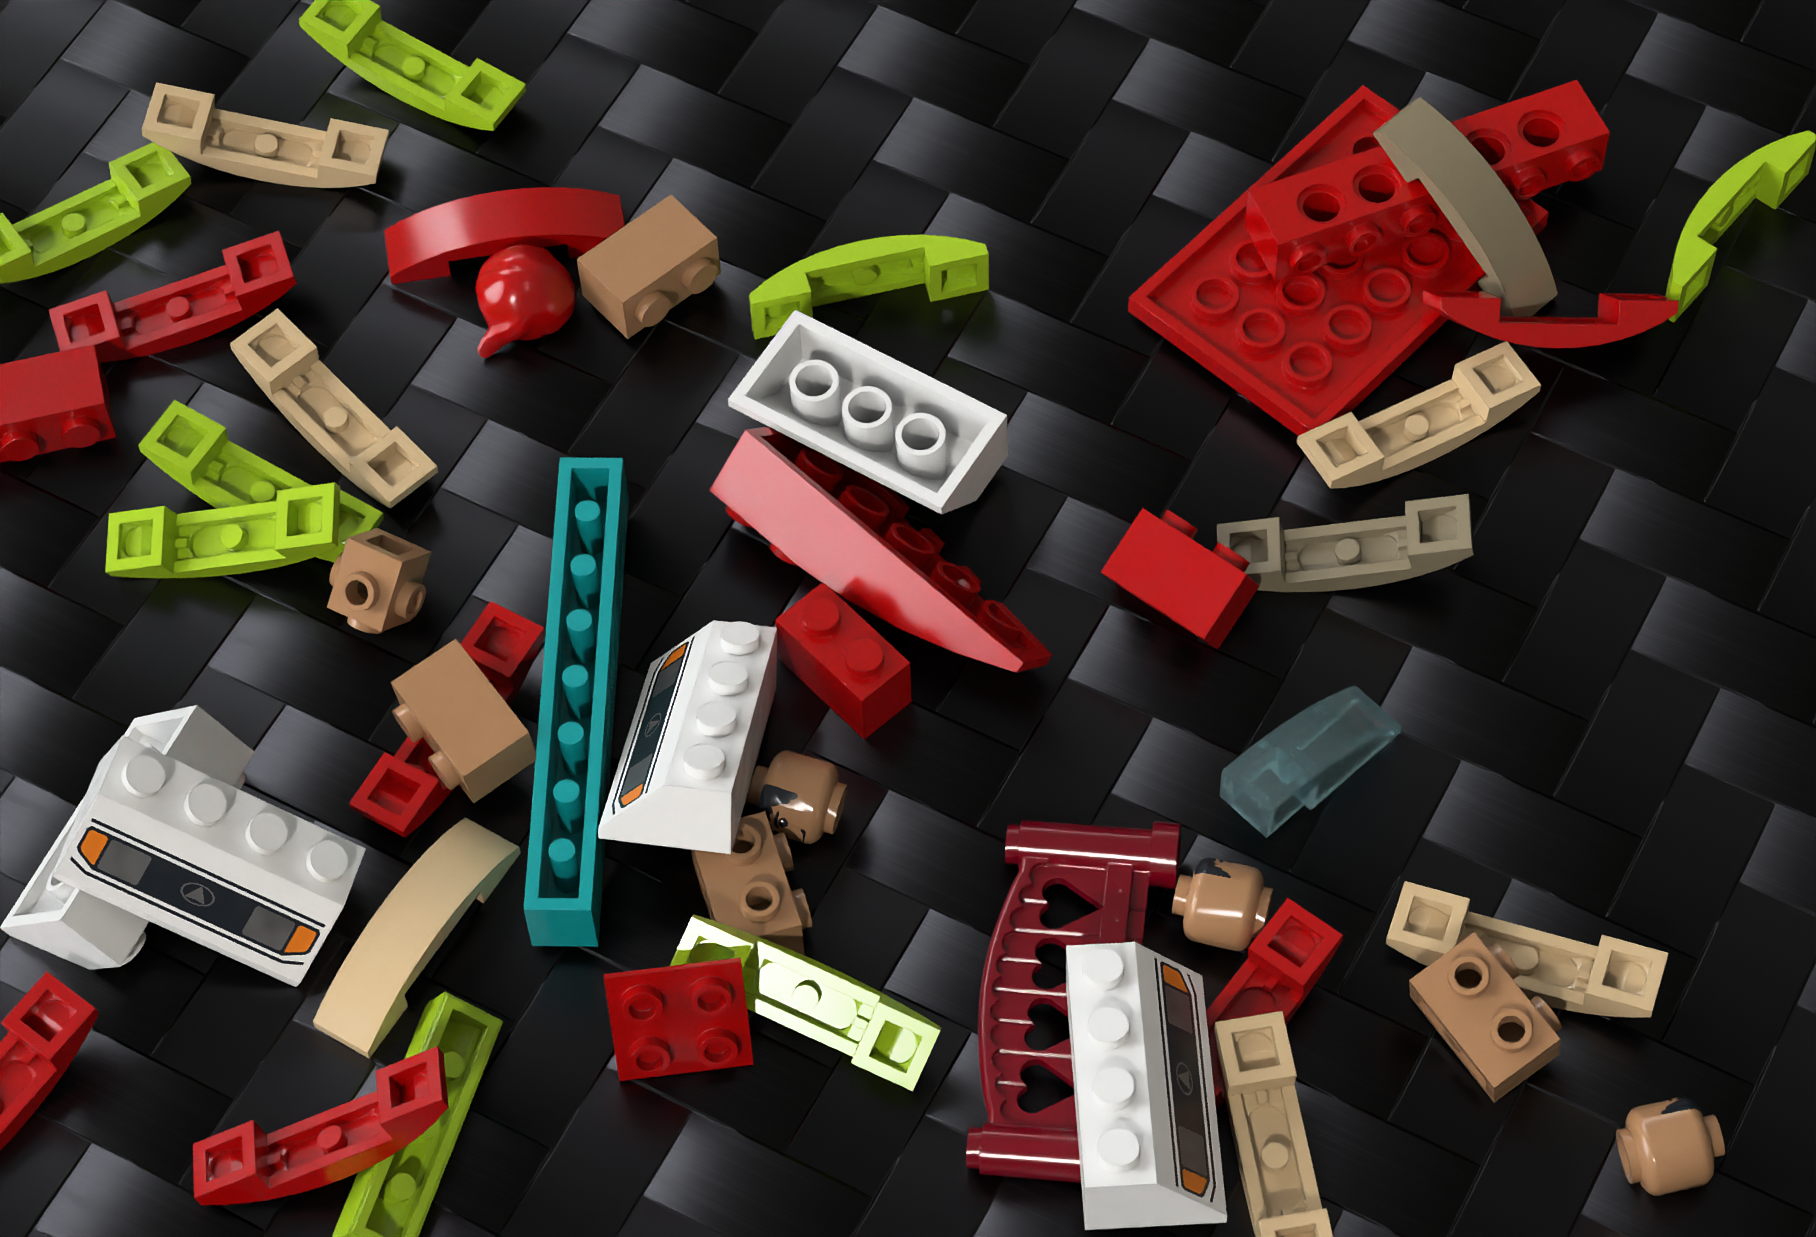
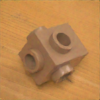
[327,528,431,634]

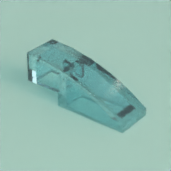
[1219,685,1402,838]

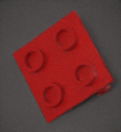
[604,957,754,1081]

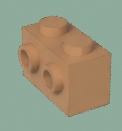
[577,195,721,339]
[391,639,536,803]
[691,811,812,955]
[1409,932,1562,1103]

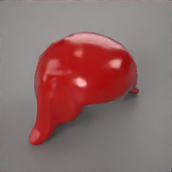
[475,245,576,358]

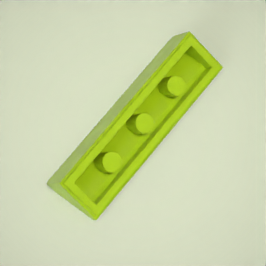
[332,991,503,1237]

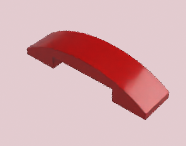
[384,187,625,284]
[49,231,297,363]
[1422,290,1679,348]
[349,601,546,837]
[1206,898,1343,1111]
[0,971,99,1150]
[193,1046,449,1205]

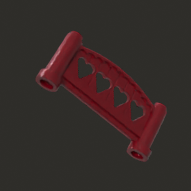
[966,820,1182,1183]

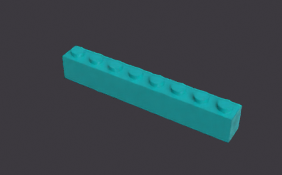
[524,457,629,947]

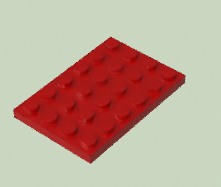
[1128,85,1549,436]

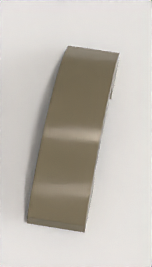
[1372,97,1558,316]
[1217,494,1474,592]

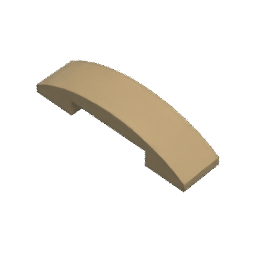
[142,82,389,188]
[230,308,438,509]
[1297,341,1541,489]
[313,817,521,1059]
[1386,881,1669,1018]
[1214,1011,1333,1237]

